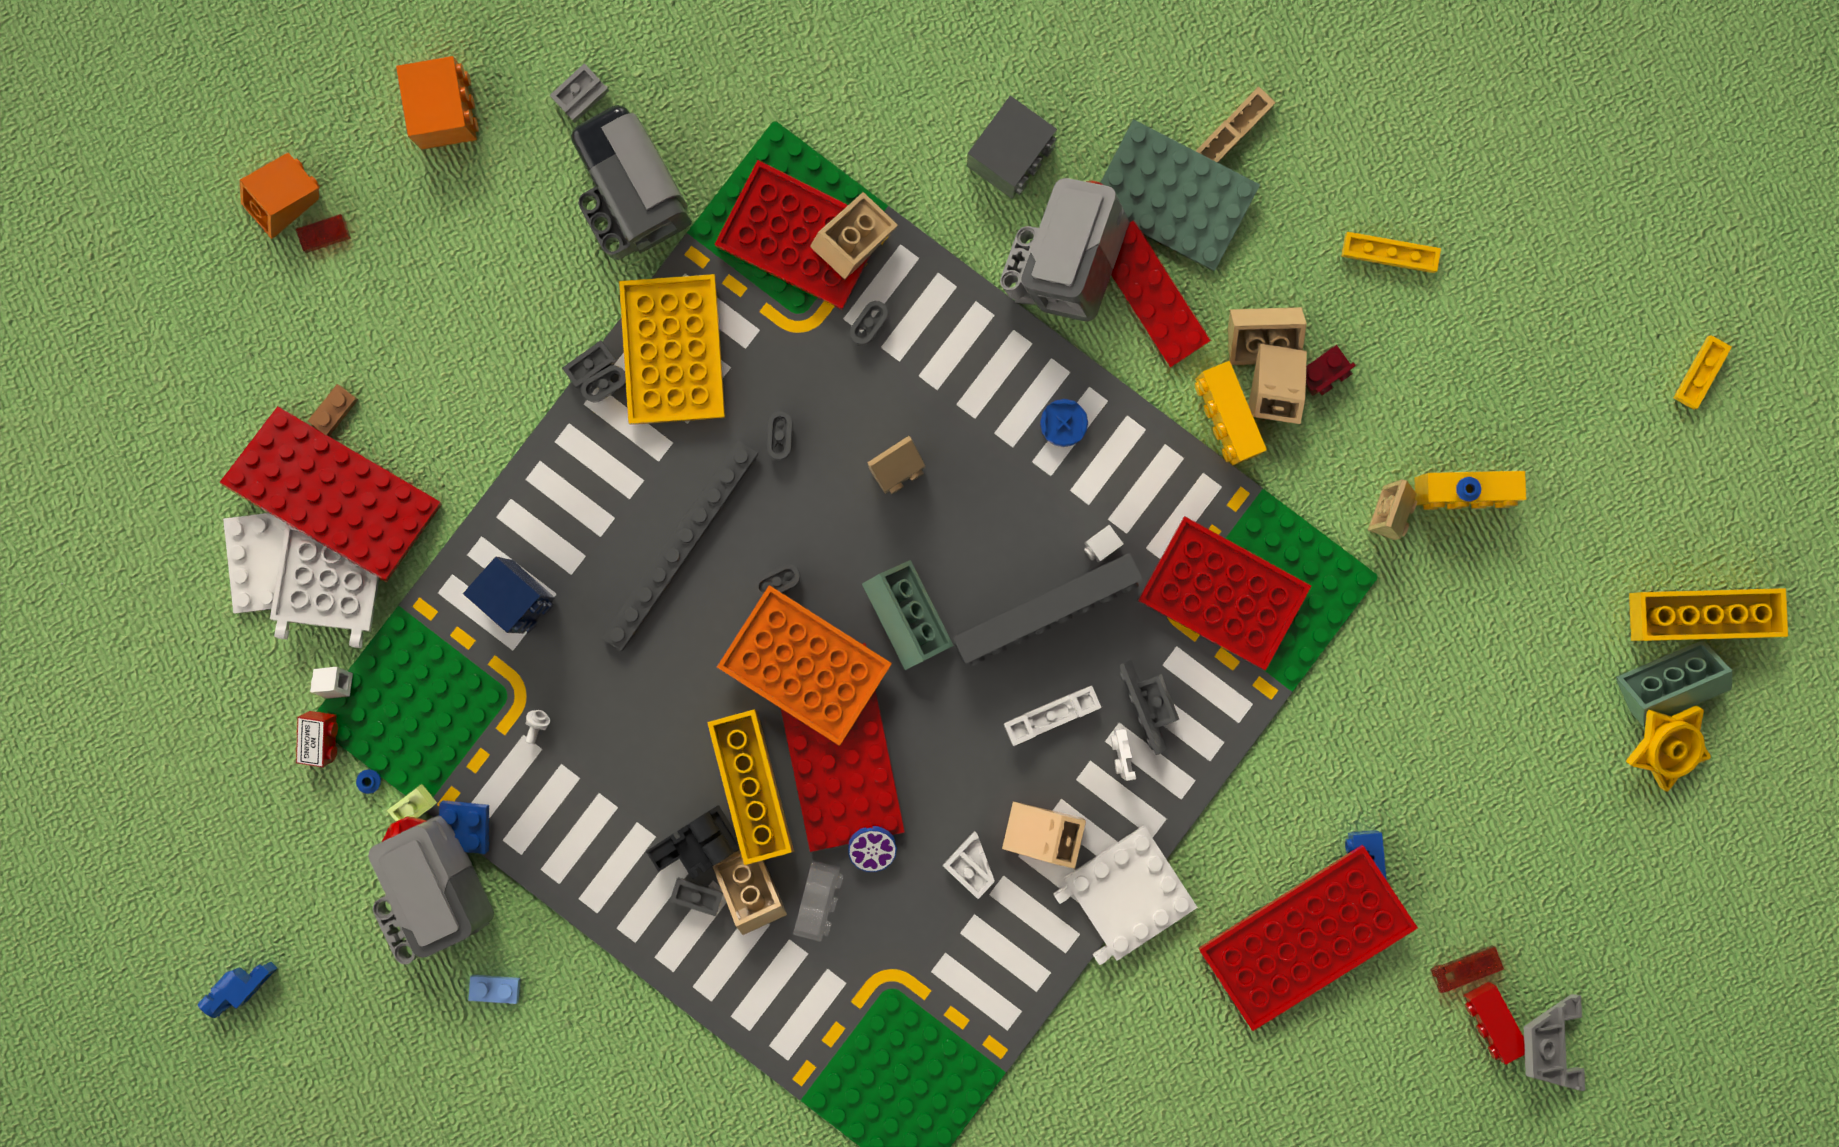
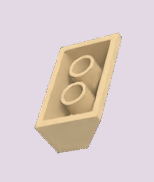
[1228,307,1307,365]

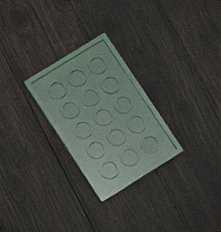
[1100,119,1260,271]

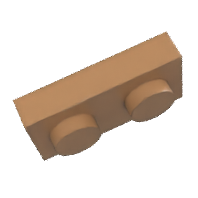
[308,384,359,436]

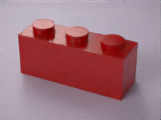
[1464,981,1525,1065]

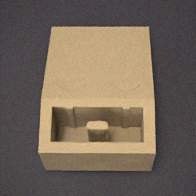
[1248,344,1307,424]
[1002,801,1086,869]

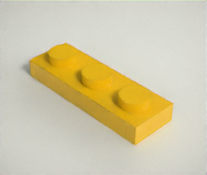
[1673,335,1732,410]

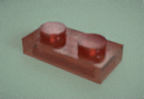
[296,214,351,253]

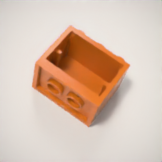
[396,56,479,150]

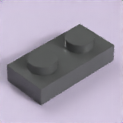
[562,340,616,389]
[669,877,723,916]

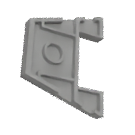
[1524,994,1585,1091]

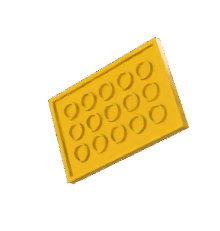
[619,274,725,425]

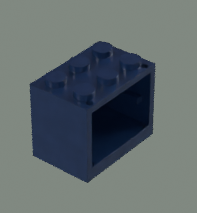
[463,556,555,634]

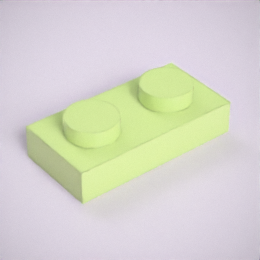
[387,784,437,821]

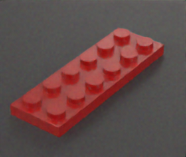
[1111,220,1212,367]

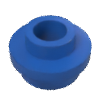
[1456,477,1481,501]
[356,769,381,794]

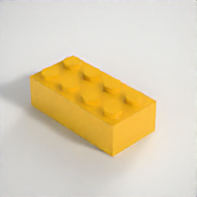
[1194,361,1267,466]
[1414,471,1526,510]

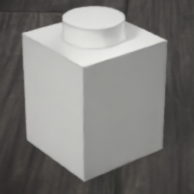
[1084,525,1123,562]
[310,667,353,698]

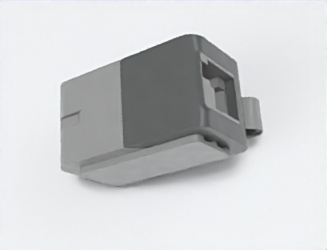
[1000,178,1129,322]
[368,815,494,964]

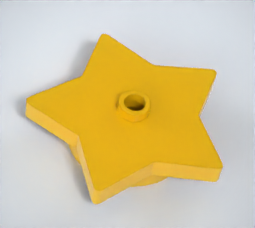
[1626,706,1711,792]

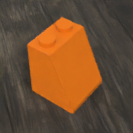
[239,153,320,239]

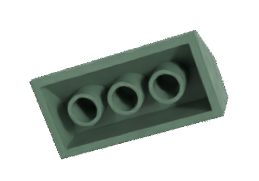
[862,560,954,670]
[1616,640,1732,727]

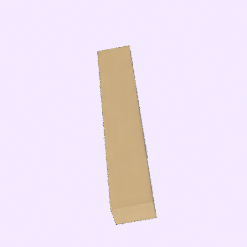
[1196,86,1276,163]

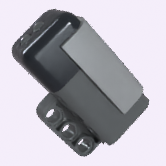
[571,105,692,260]

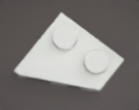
[1111,728,1136,781]
[943,831,995,899]

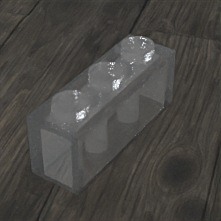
[793,860,844,942]

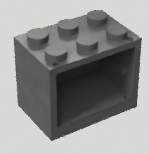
[966,95,1057,199]

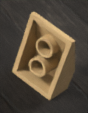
[810,192,898,279]
[867,436,925,494]
[1368,479,1417,540]
[713,850,787,935]

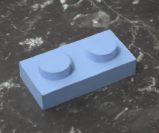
[468,975,520,1004]

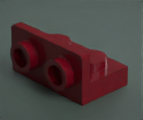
[1306,345,1356,396]

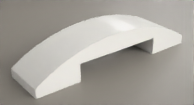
[1004,686,1101,746]

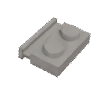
[550,63,609,123]

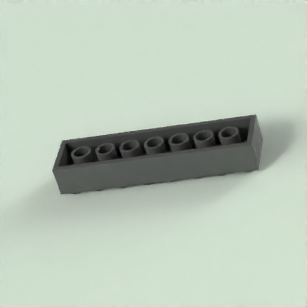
[952,553,1143,666]

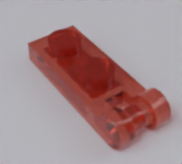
[1430,945,1504,993]

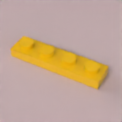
[1341,232,1441,273]

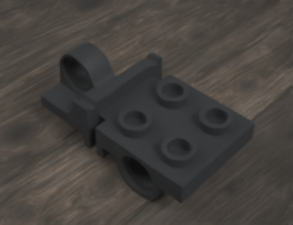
[646,805,740,879]

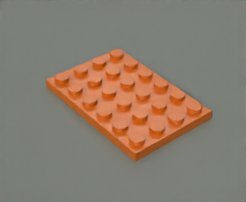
[717,585,892,746]

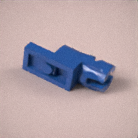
[198,962,277,1018]

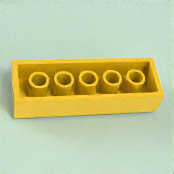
[1629,588,1788,641]
[707,709,794,865]

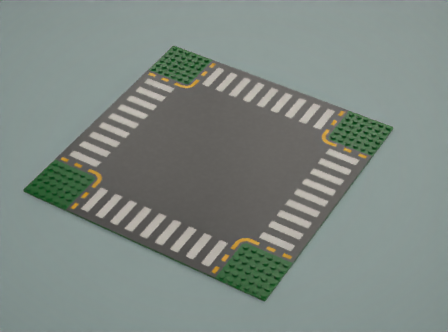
[316,121,1378,1147]

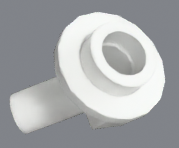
[525,710,550,745]

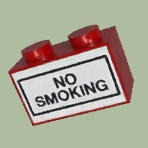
[296,711,338,767]

